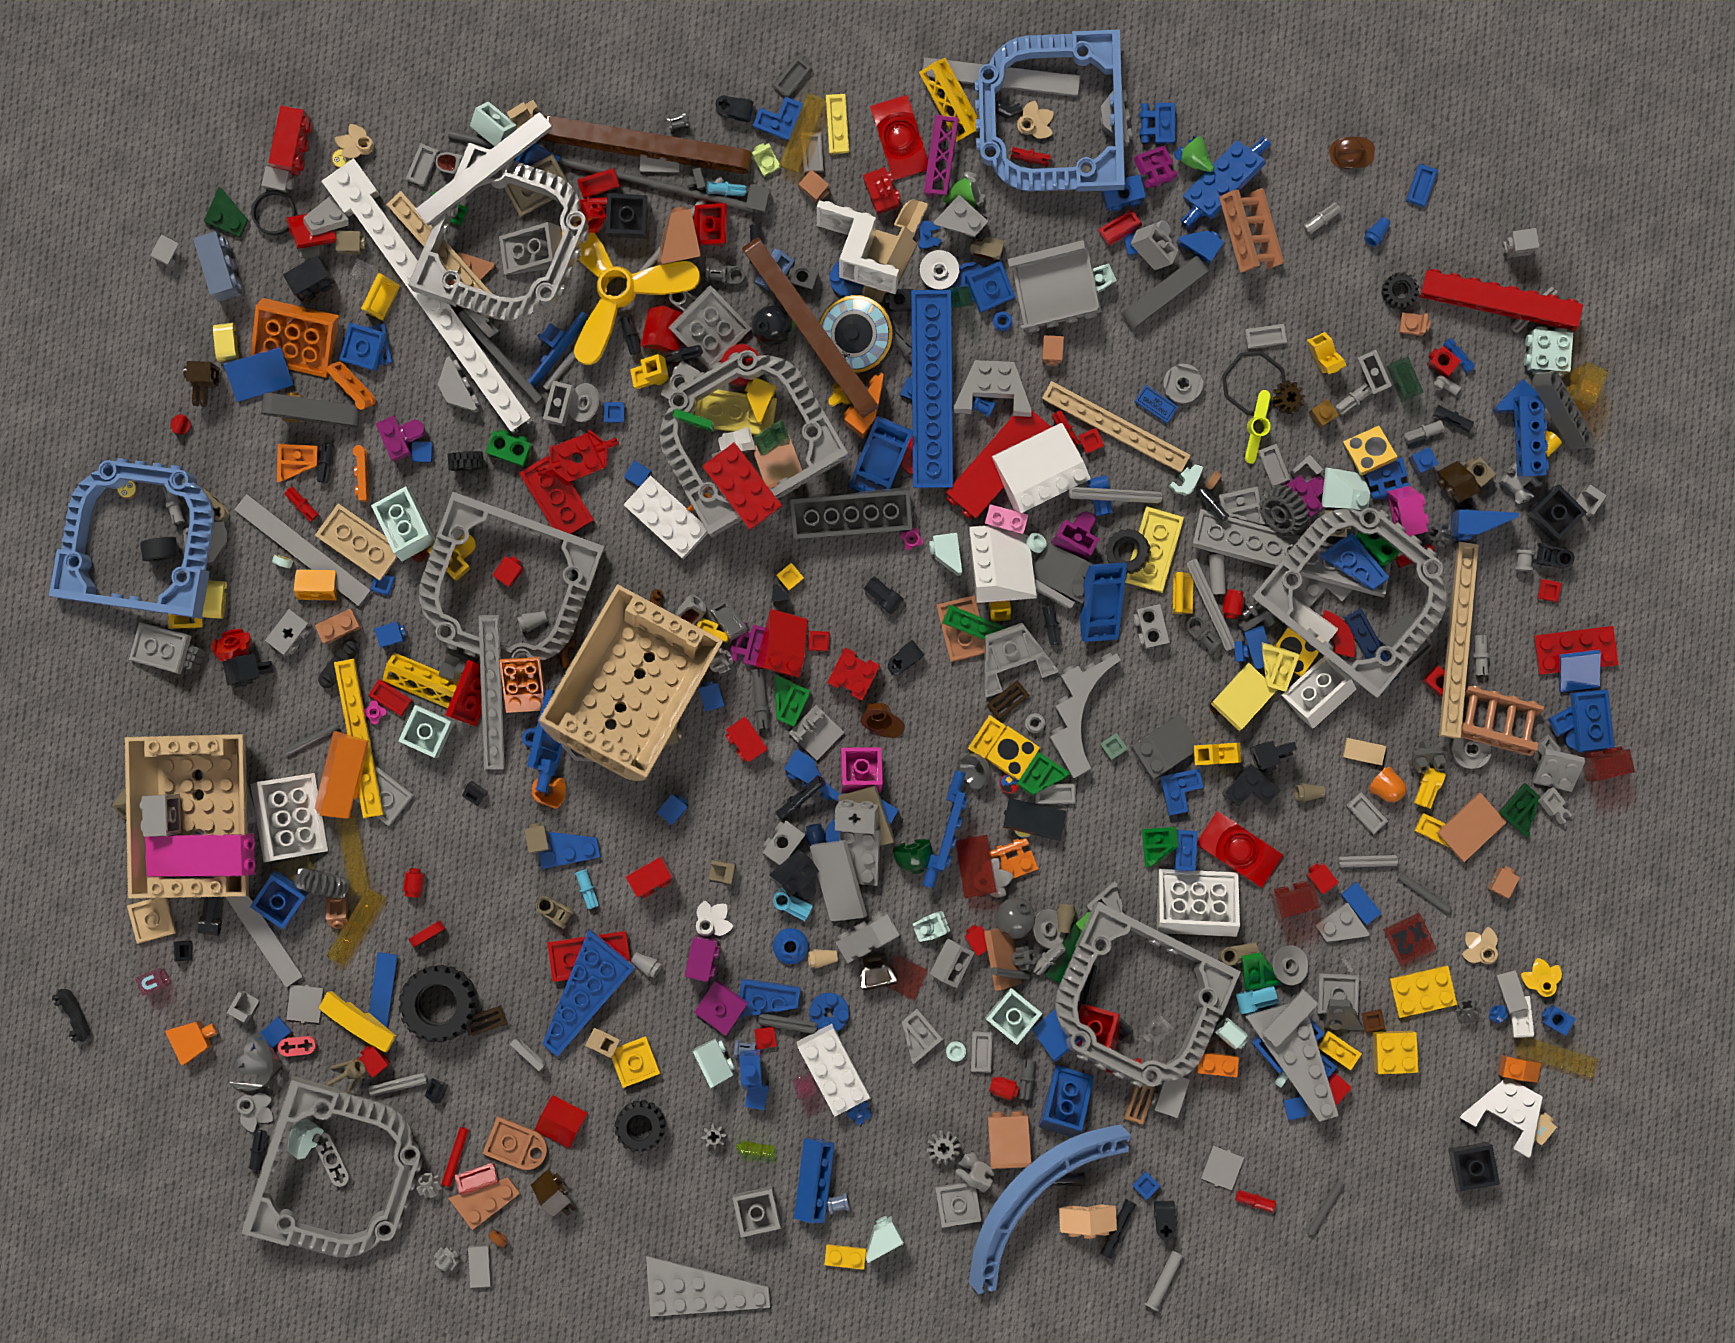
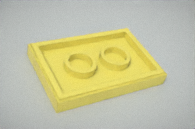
[1211,663,1277,731]

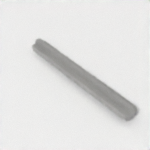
[1069,487,1162,503]
[1187,559,1235,651]

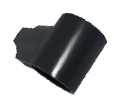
[863,576,904,615]
[197,897,223,936]

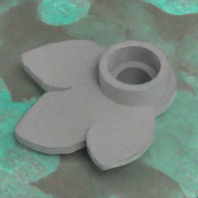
[974,858,1013,898]
[237,1093,273,1132]

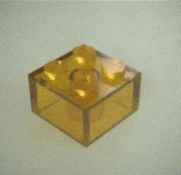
[1566,362,1609,412]

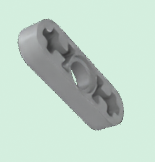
[314,1131,350,1187]

